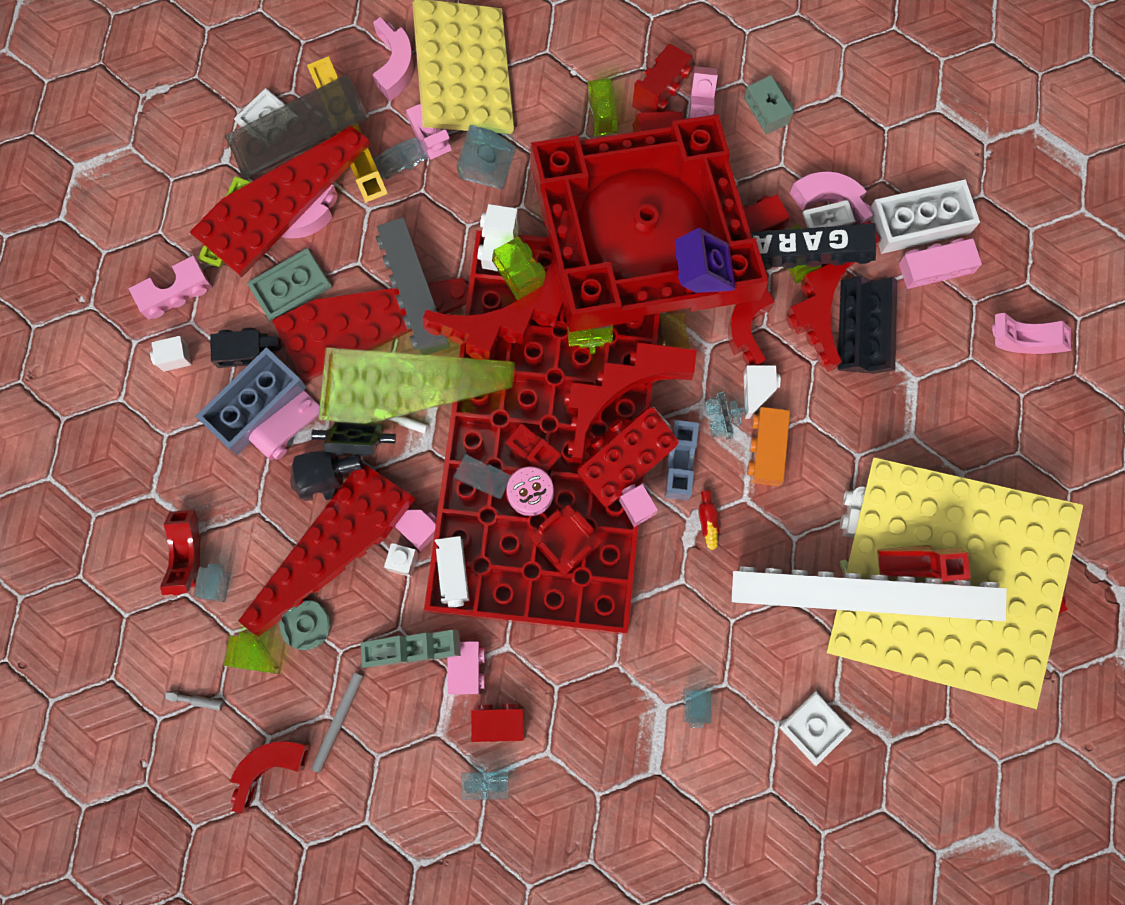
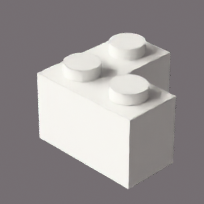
[478,204,519,273]

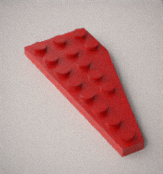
[190,126,371,278]
[272,278,468,383]
[238,463,415,637]

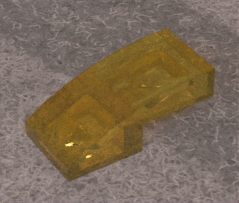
[660,313,690,349]

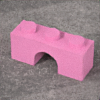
[128,256,212,320]

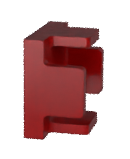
[530,505,602,577]

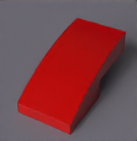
[505,423,561,473]

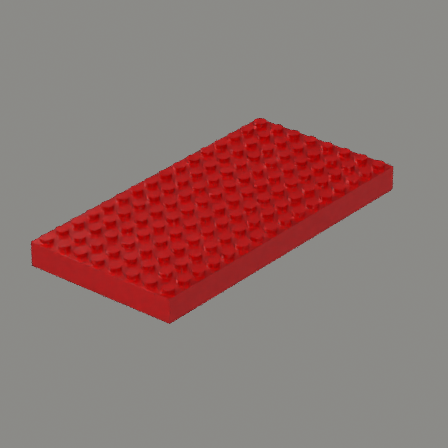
[424,230,660,636]

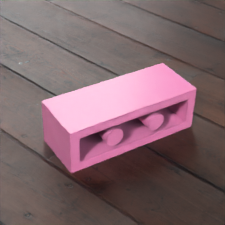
[899,238,982,289]

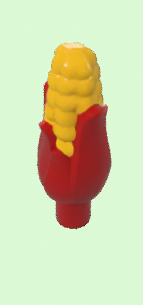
[698,491,720,550]

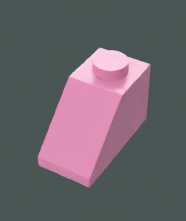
[395,510,437,551]

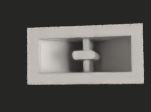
[803,200,855,228]

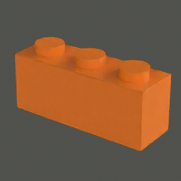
[747,407,790,487]

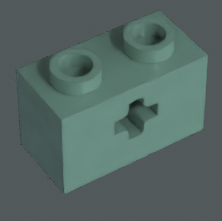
[744,75,794,135]

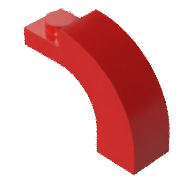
[728,288,775,366]
[160,510,200,595]
[230,741,311,814]

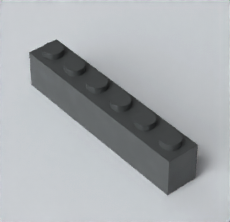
[375,217,450,357]

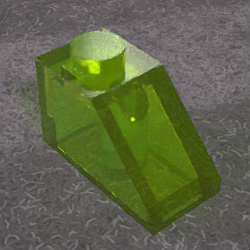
[223,632,281,674]

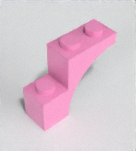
[689,66,718,118]

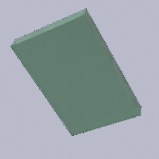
[247,248,332,323]

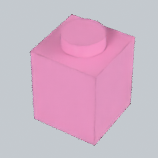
[619,484,658,527]

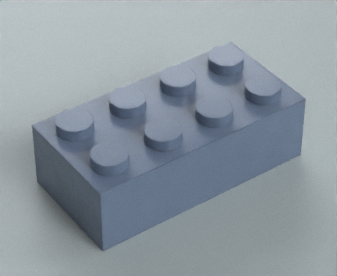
[195,347,306,455]

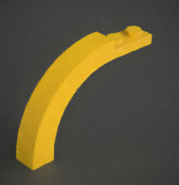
[307,56,388,203]

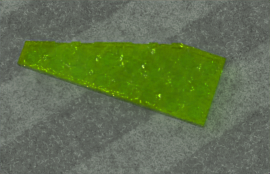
[318,348,515,425]

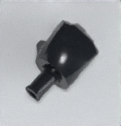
[290,450,363,501]

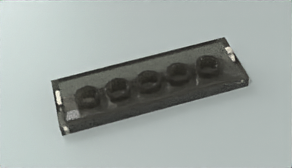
[225,74,370,179]

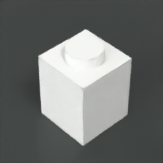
[150,336,192,372]
[384,543,419,577]

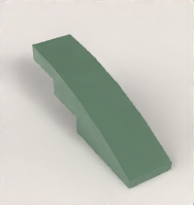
[361,630,461,668]

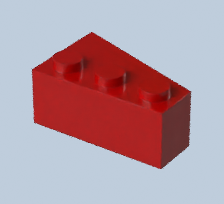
[632,43,693,112]

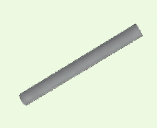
[311,673,363,773]

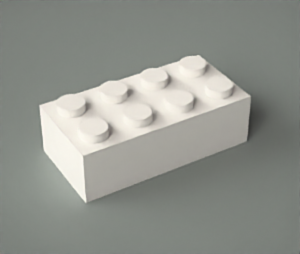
[870,180,980,254]

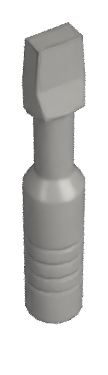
[165,691,223,711]

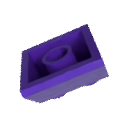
[675,228,736,293]

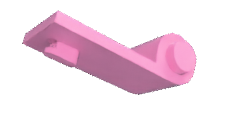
[249,391,324,460]

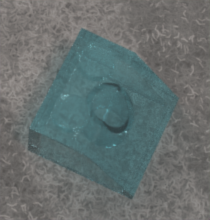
[457,125,516,189]

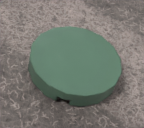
[280,600,331,651]

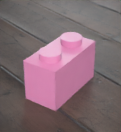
[447,642,485,695]

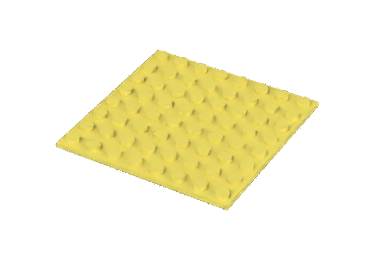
[827,458,1083,709]

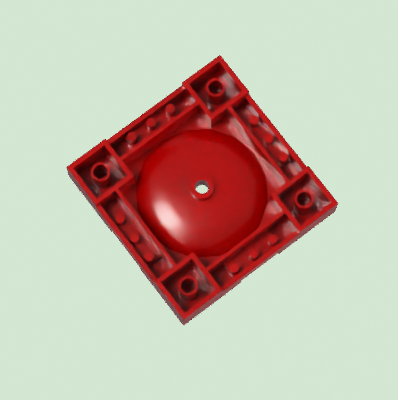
[530,114,769,332]

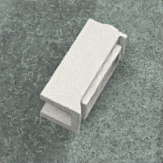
[435,536,469,607]

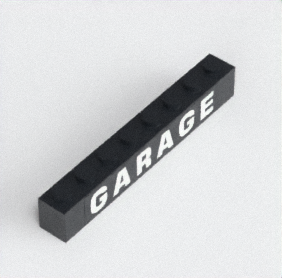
[750,223,876,270]

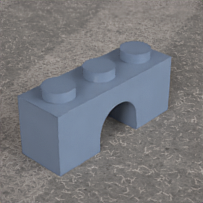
[664,420,699,501]

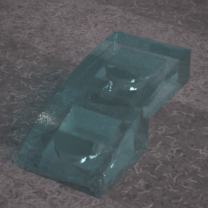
[373,138,427,180]
[453,454,511,499]

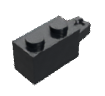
[210,328,281,368]

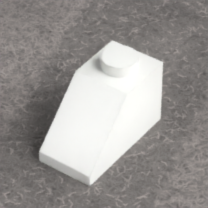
[743,366,781,419]

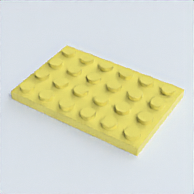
[412,0,514,134]

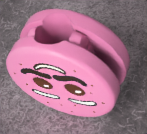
[507,467,554,516]

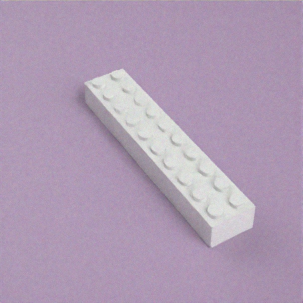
[732,567,1007,621]

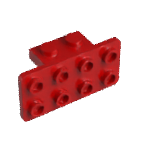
[577,407,679,506]

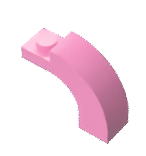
[373,17,414,101]
[405,104,452,160]
[790,172,873,225]
[282,184,338,238]
[992,313,1071,354]

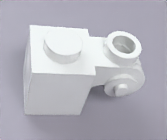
[840,487,866,538]

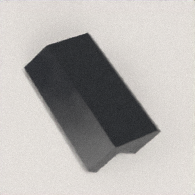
[838,276,897,374]

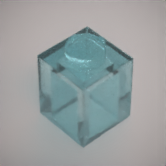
[193,564,231,603]
[682,690,712,728]

